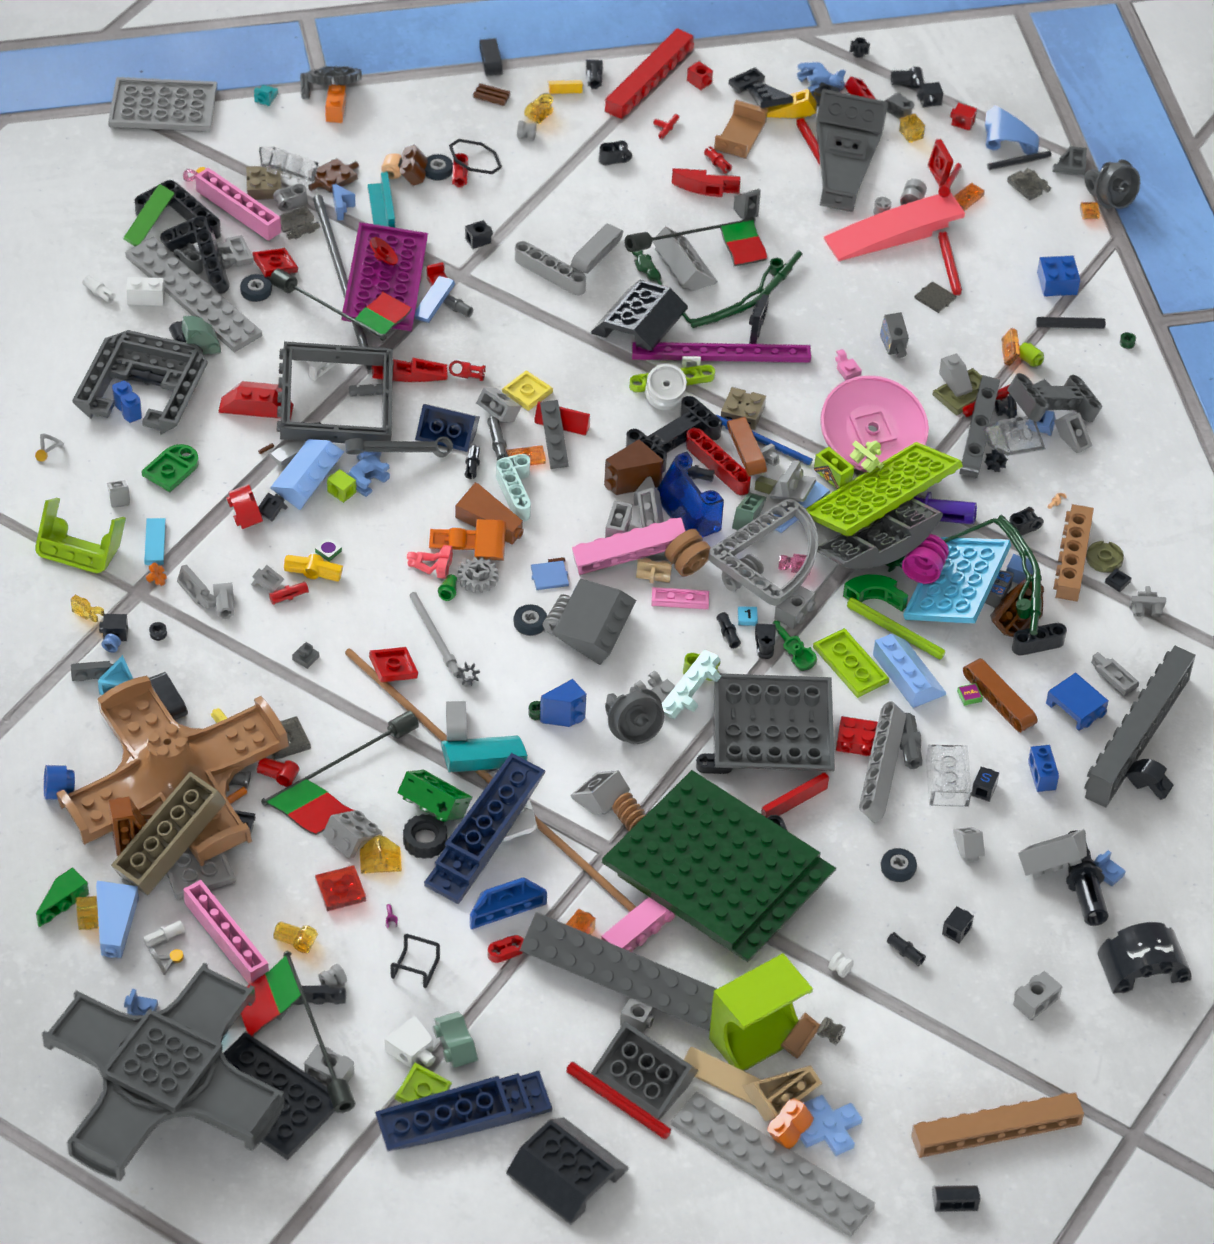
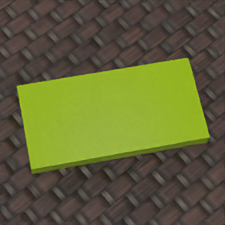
[813,628,889,698]

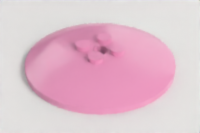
[820,375,929,472]

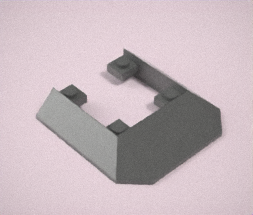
[72,330,208,435]

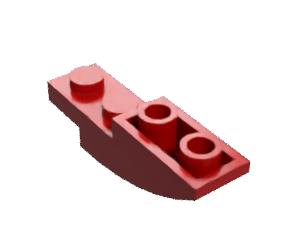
[672,168,741,197]

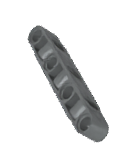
[959,375,1000,478]

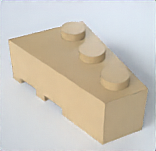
[742,1065,822,1121]

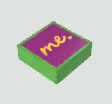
[957,683,983,706]

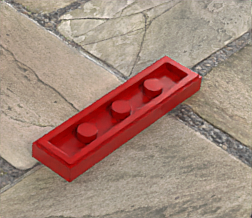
[761,772,829,818]

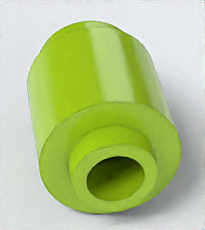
[1017,342,1044,367]

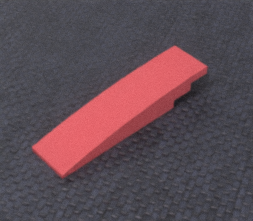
[824,193,965,261]

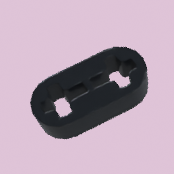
[696,753,733,774]

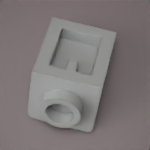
[251,565,284,593]

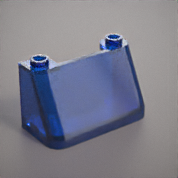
[657,451,724,537]

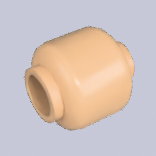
[381,153,403,179]

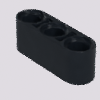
[479,38,503,76]
[1012,623,1067,656]
[149,672,188,720]

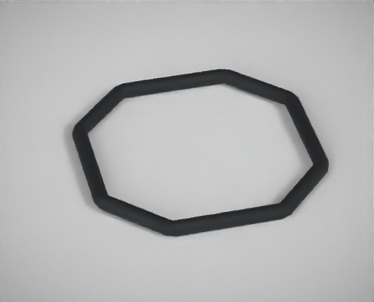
[449,139,502,174]

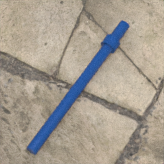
[716,415,813,465]

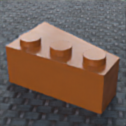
[109,796,147,856]

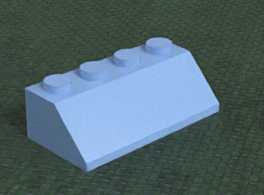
[270,439,344,510]
[873,634,946,708]

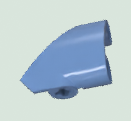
[985,106,1040,155]

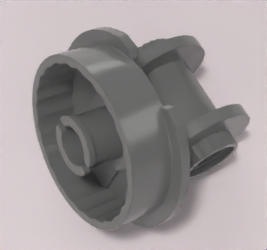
[1084,159,1141,209]
[605,686,664,744]

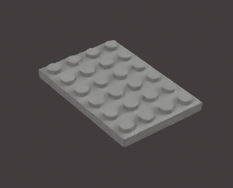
[108,77,217,132]

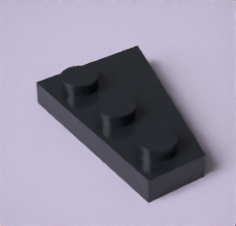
[749,294,770,344]

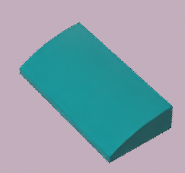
[441,735,528,773]

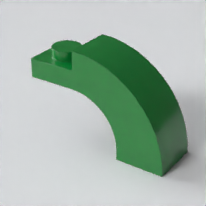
[843,574,908,612]

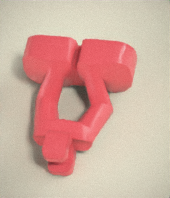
[407,545,453,579]

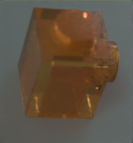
[566,908,596,935]

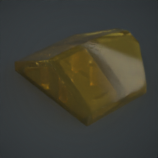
[360,836,402,874]

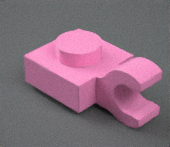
[835,349,862,381]

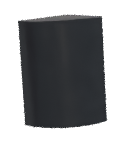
[932,1185,980,1212]

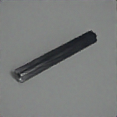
[1036,317,1106,329]

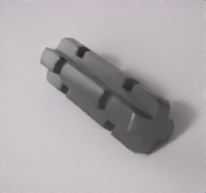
[300,72,310,99]
[349,384,382,396]

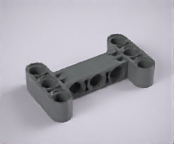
[1008,373,1102,422]

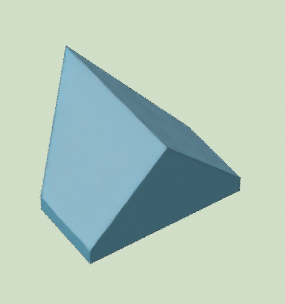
[98,655,133,695]

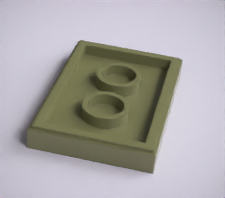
[932,368,982,416]

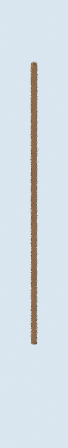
[345,648,636,912]

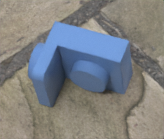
[1094,850,1126,886]
[124,989,158,1016]

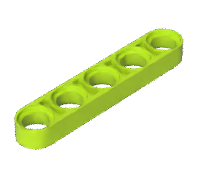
[629,365,715,392]

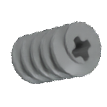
[721,554,764,592]
[543,594,570,634]

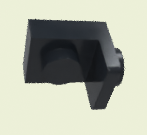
[258,492,288,521]

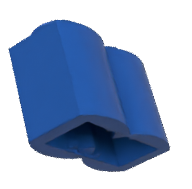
[112,380,142,423]

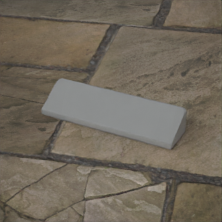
[637,487,667,561]

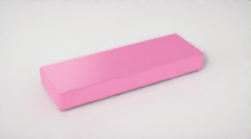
[651,587,709,609]

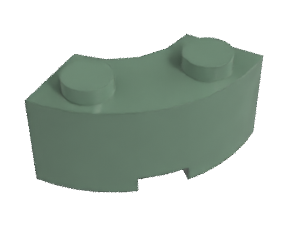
[182,316,221,355]
[433,1012,478,1068]

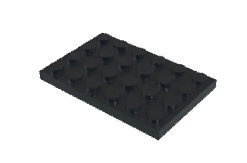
[223,1032,335,1160]

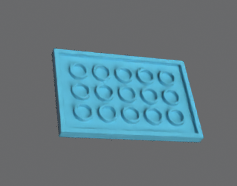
[903,537,1012,624]

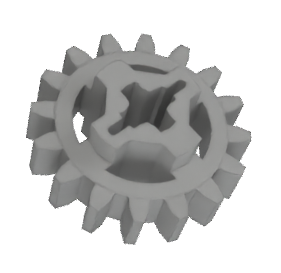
[458,557,498,593]

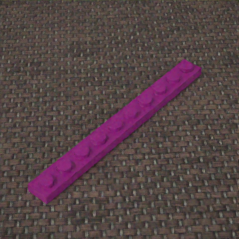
[632,342,811,363]

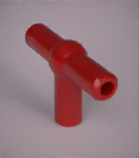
[653,114,680,139]

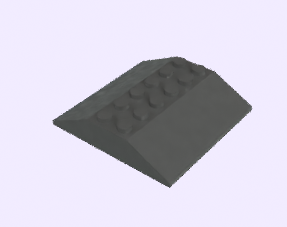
[713,673,835,771]

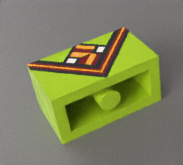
[814,446,854,489]

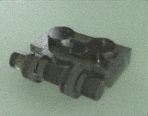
[1007,168,1051,201]
[280,206,320,240]

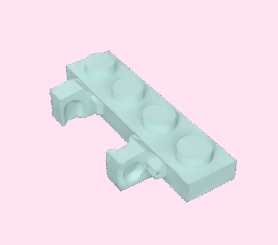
[662,650,721,719]

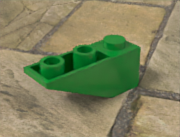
[36,867,89,927]

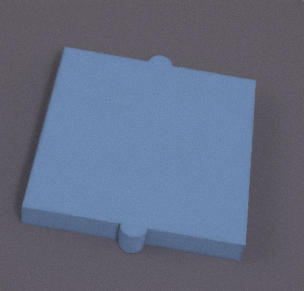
[531,561,569,590]

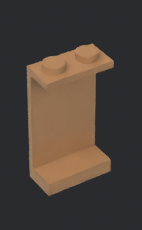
[714,100,768,159]

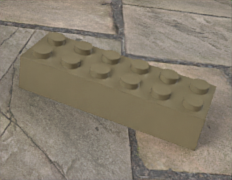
[111,772,227,896]

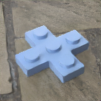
[800,1095,862,1156]

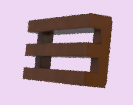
[473,83,510,106]

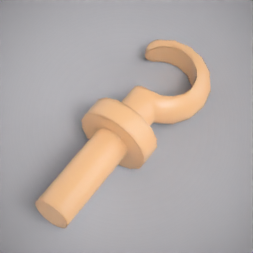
[1047,493,1067,509]

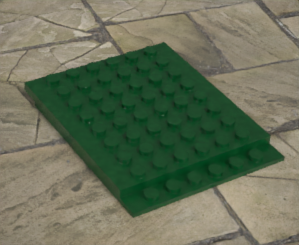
[602,770,836,962]

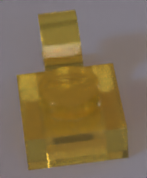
[71,594,104,622]

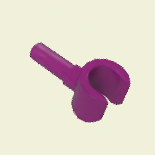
[386,904,398,928]

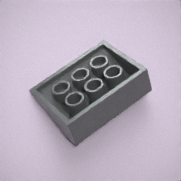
[552,578,637,665]
[591,1021,699,1120]

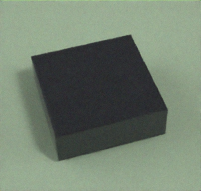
[1105,568,1132,592]

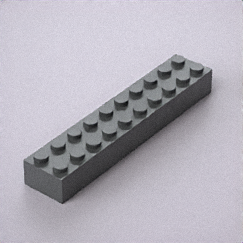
[1084,645,1196,808]
[520,912,718,1031]

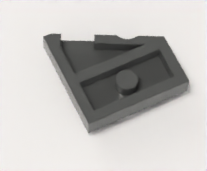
[1052,146,1087,175]

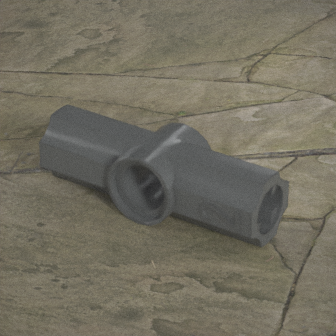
[900,713,923,769]

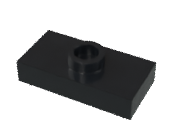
[728,67,765,93]

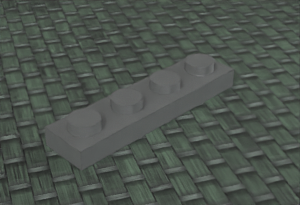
[540,400,569,469]

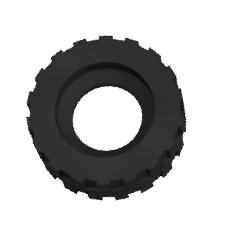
[403,814,447,859]

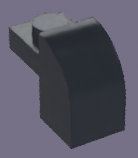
[1125,759,1174,800]

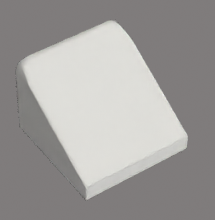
[682,356,701,368]

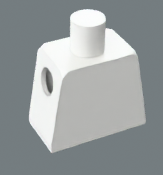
[384,1016,436,1067]

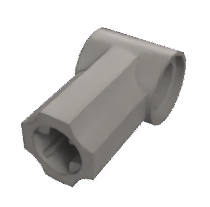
[213,582,234,619]

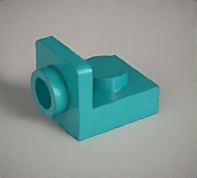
[254,85,278,106]

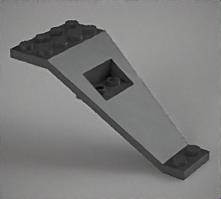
[816,89,888,212]

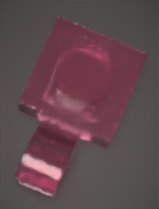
[778,553,810,575]

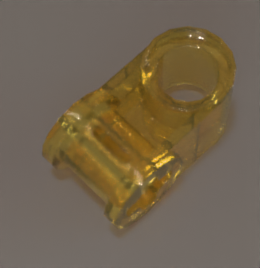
[524,93,554,124]

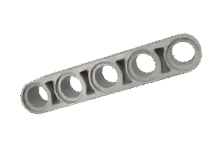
[570,223,623,274]
[515,241,586,295]

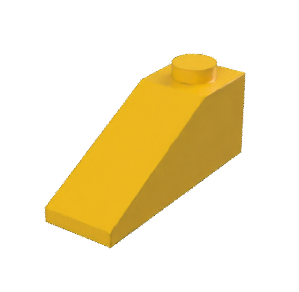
[766,88,817,119]

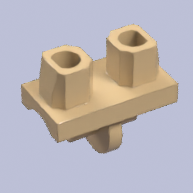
[636,558,672,584]

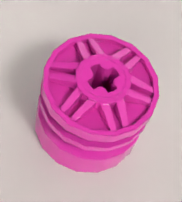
[902,534,949,584]

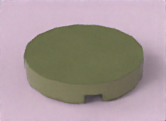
[1086,541,1124,573]

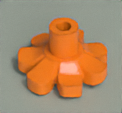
[146,563,167,586]

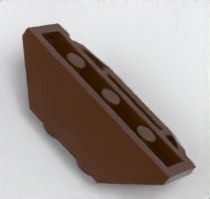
[990,574,1044,638]

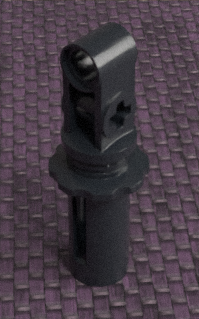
[1066,830,1109,926]

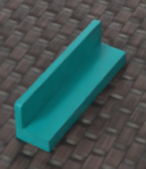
[367,172,395,228]

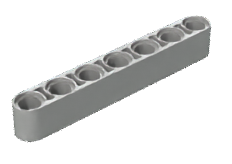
[859,701,906,822]

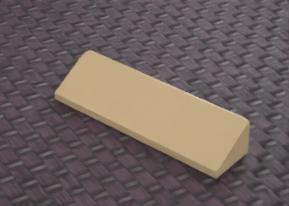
[684,1047,761,1105]

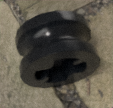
[149,622,167,641]

